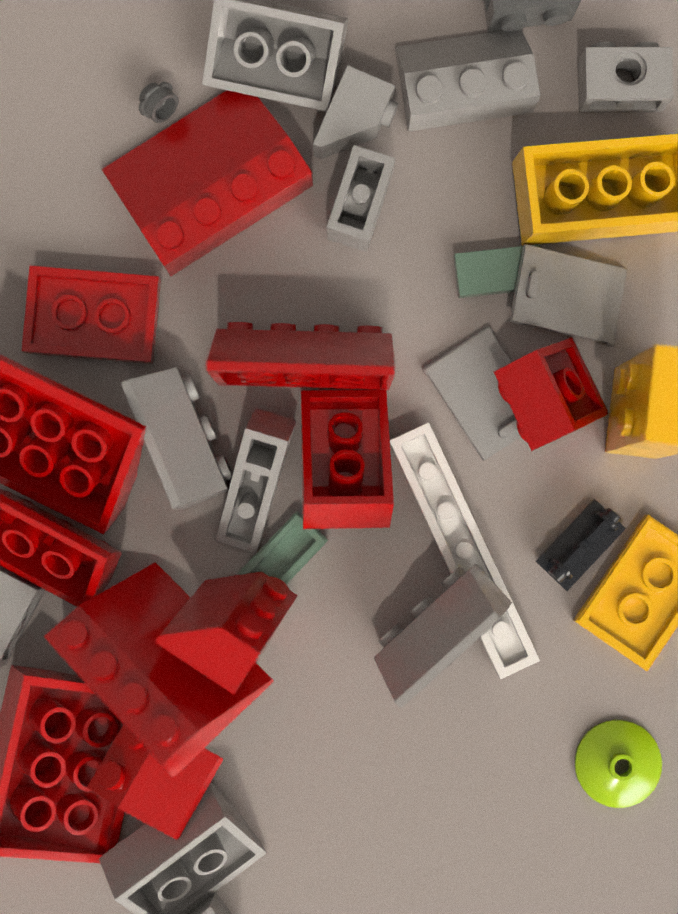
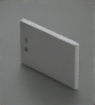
[509,244,627,346]
[422,326,521,461]

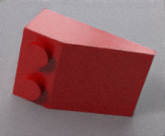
[301,390,394,529]

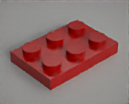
[21,265,161,364]

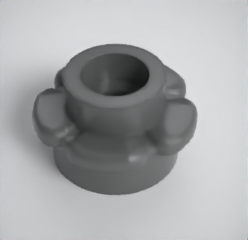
[139,82,179,123]

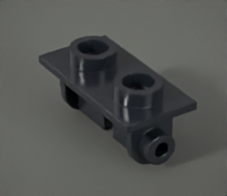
[535,499,626,591]

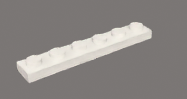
[390,423,540,679]

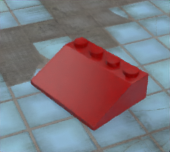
[101,90,313,276]
[206,322,395,391]
[0,354,147,535]
[44,562,274,778]
[0,665,125,864]

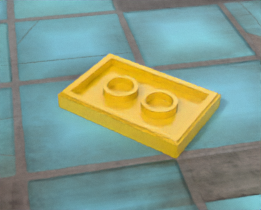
[573,515,678,671]

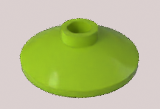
[574,720,662,808]

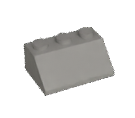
[202,0,349,111]
[395,29,541,132]
[121,367,233,510]
[373,564,512,709]
[99,783,267,914]

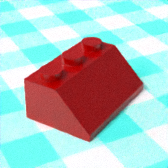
[0,489,122,607]
[155,571,298,694]

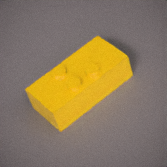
[512,134,678,246]
[605,345,678,459]

